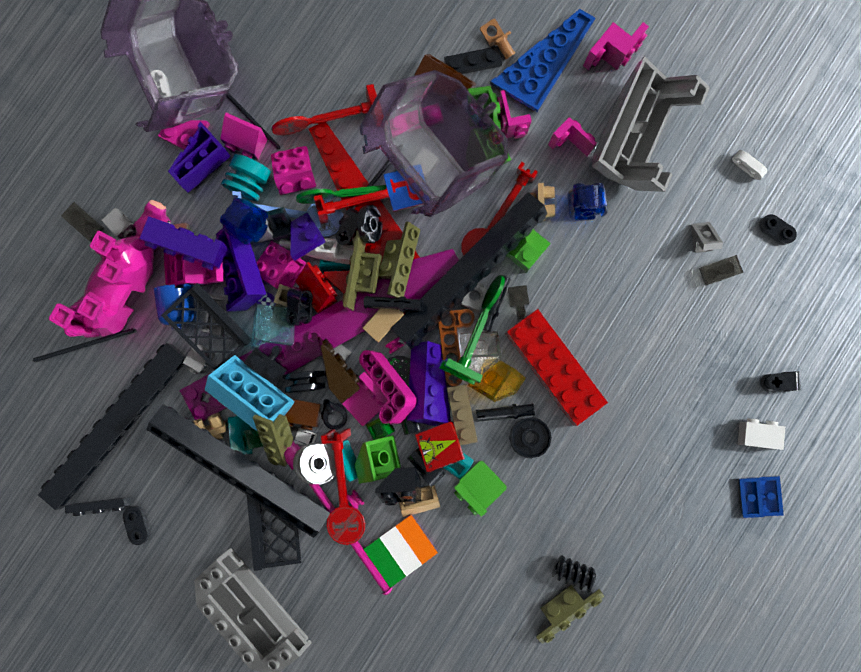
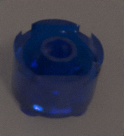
[567,183,608,221]
[220,198,268,245]

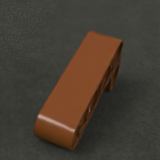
[438,309,475,387]

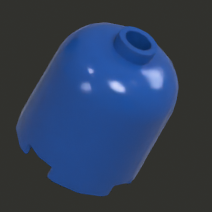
[153,284,195,329]

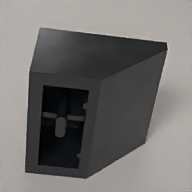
[375,467,421,506]

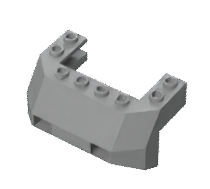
[592,56,710,192]
[194,548,312,672]

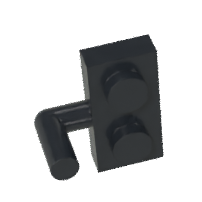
[244,345,288,386]

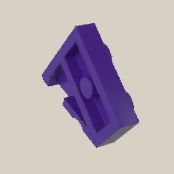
[290,212,326,261]

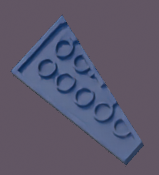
[490,9,596,112]

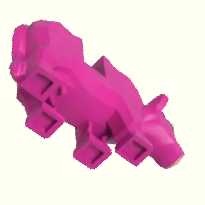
[48,200,171,338]

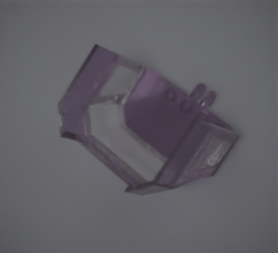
[100,0,239,132]
[359,70,508,217]

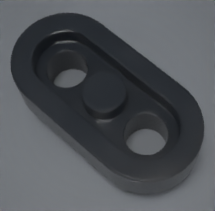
[759,214,797,245]
[123,506,150,545]

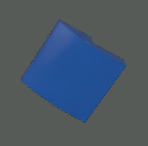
[739,476,784,518]

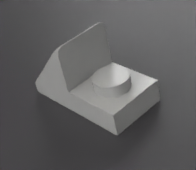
[691,222,723,253]

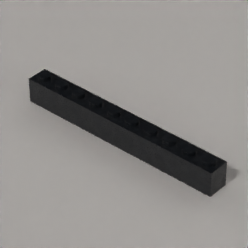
[391,192,547,349]
[38,343,187,510]
[146,404,330,538]

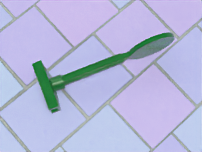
[296,166,404,204]
[439,275,505,385]

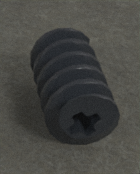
[552,555,596,593]

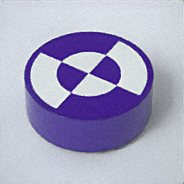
[257,292,275,312]

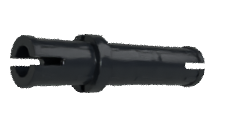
[483,275,511,332]
[363,296,423,312]
[476,403,535,422]

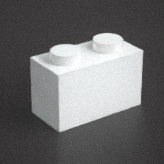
[738,418,785,450]

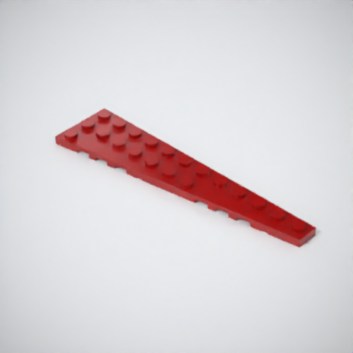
[308,122,454,314]

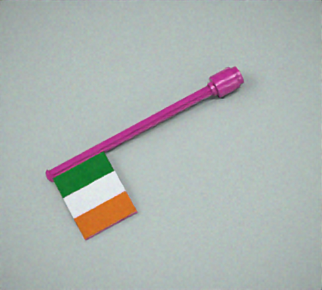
[284,441,438,595]

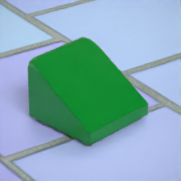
[366,418,395,440]

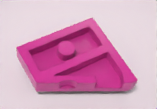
[158,120,210,150]

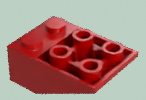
[295,262,338,313]

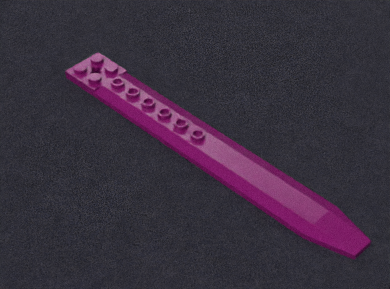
[179,249,459,422]

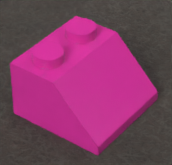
[220,113,268,160]

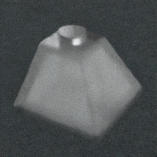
[460,331,502,375]

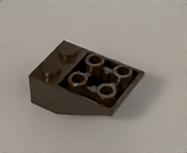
[317,336,360,403]

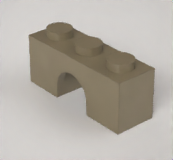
[447,384,478,445]

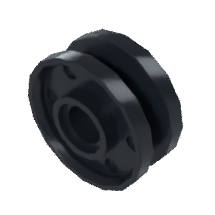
[283,371,326,393]
[509,417,552,458]

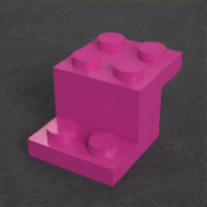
[583,22,649,71]
[163,250,224,287]

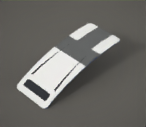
[290,426,317,445]

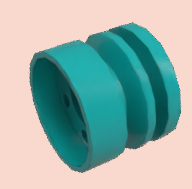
[221,154,271,202]

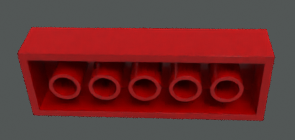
[505,309,608,426]

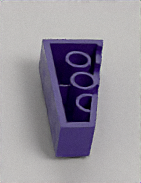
[139,216,228,270]
[216,225,266,311]
[407,341,451,426]

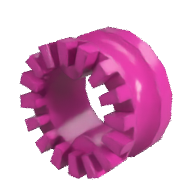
[385,337,404,354]
[347,490,364,509]

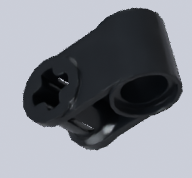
[336,208,359,245]
[286,287,313,326]
[760,371,802,391]

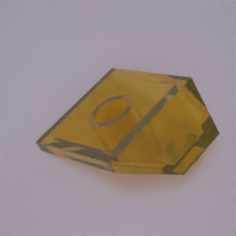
[468,354,526,402]

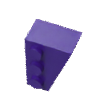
[168,121,231,193]

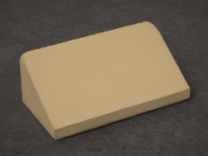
[363,309,404,342]
[399,485,440,517]

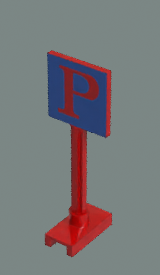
[314,165,430,224]

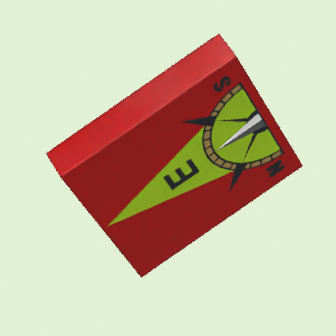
[415,421,465,472]

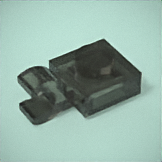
[507,285,529,320]

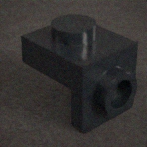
[265,207,291,240]

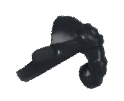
[321,399,347,430]

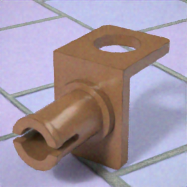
[480,18,515,60]

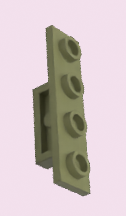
[378,222,421,298]
[342,230,382,311]
[252,414,293,467]
[536,585,604,644]

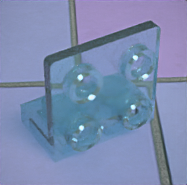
[251,304,295,349]

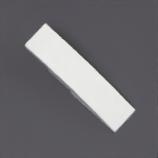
[279,237,354,264]

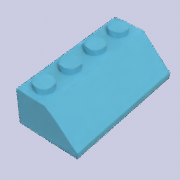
[204,355,295,432]

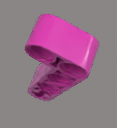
[359,350,417,424]

